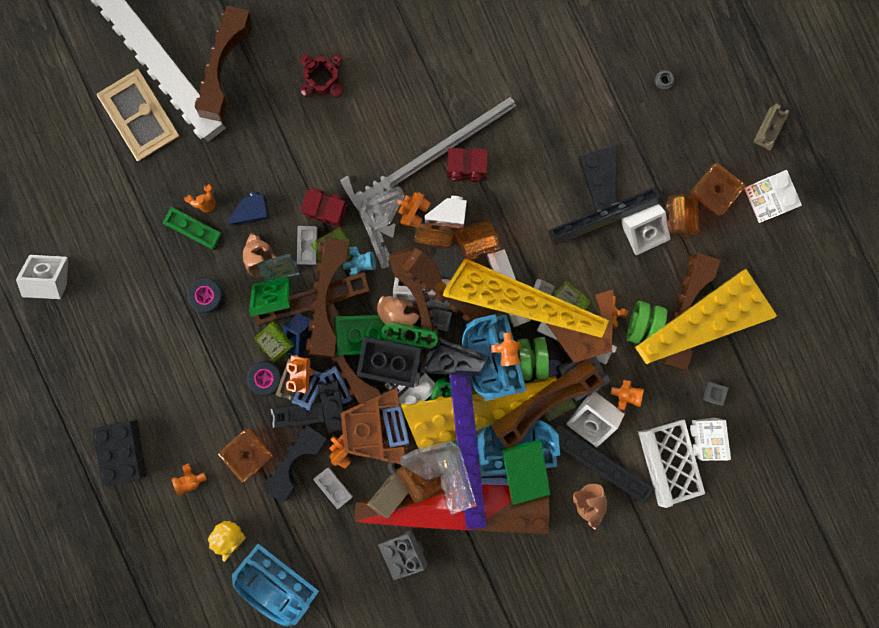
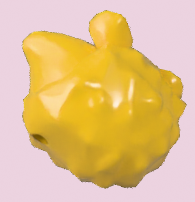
[207,521,246,562]

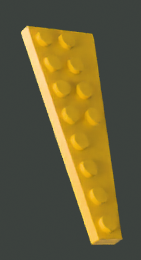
[443,258,609,338]
[635,269,777,364]
[401,376,557,454]

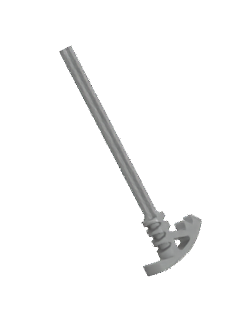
[340,97,516,238]

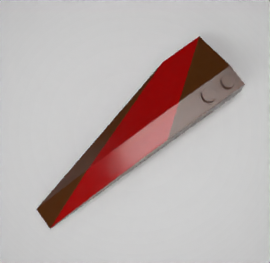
[355,472,549,534]

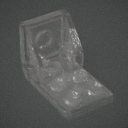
[359,186,405,269]
[400,441,477,515]

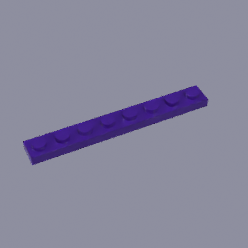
[449,374,486,530]

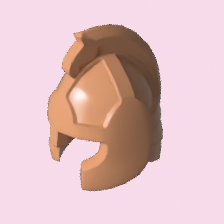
[243,233,278,277]
[377,296,420,334]
[573,484,607,529]

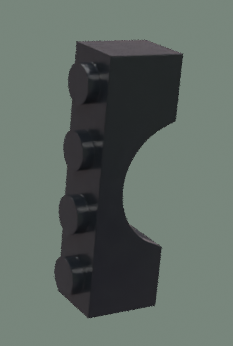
[264,424,329,503]

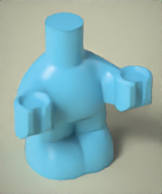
[343,247,376,276]

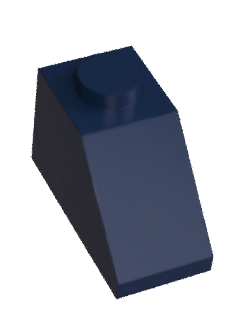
[228,192,270,226]
[283,313,312,357]

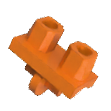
[396,192,430,228]
[286,355,314,393]
[329,434,351,468]

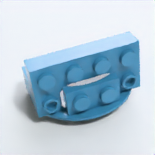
[462,314,526,401]
[476,420,560,476]
[232,544,319,626]

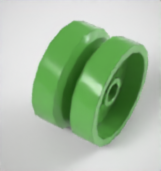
[626,301,667,344]
[516,337,549,381]

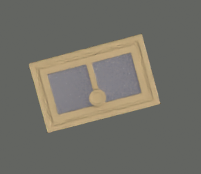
[96,69,180,162]

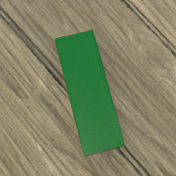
[163,207,223,250]

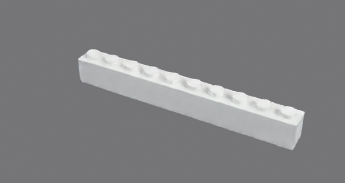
[91,0,226,142]

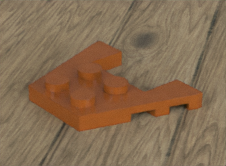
[546,290,613,363]
[341,388,406,465]

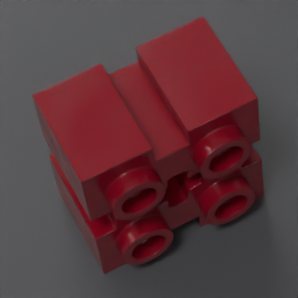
[447,148,487,182]
[300,188,348,228]

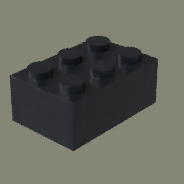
[356,337,426,388]
[91,420,147,486]

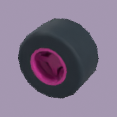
[187,278,225,313]
[247,361,283,396]

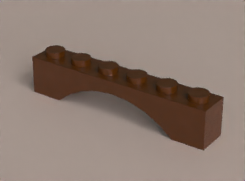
[195,6,252,122]
[306,238,349,358]
[389,248,440,361]
[402,248,504,323]
[661,253,720,371]
[255,272,371,325]
[312,304,383,410]
[491,359,605,448]

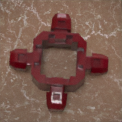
[300,54,343,98]

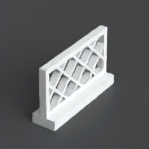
[638,419,705,508]

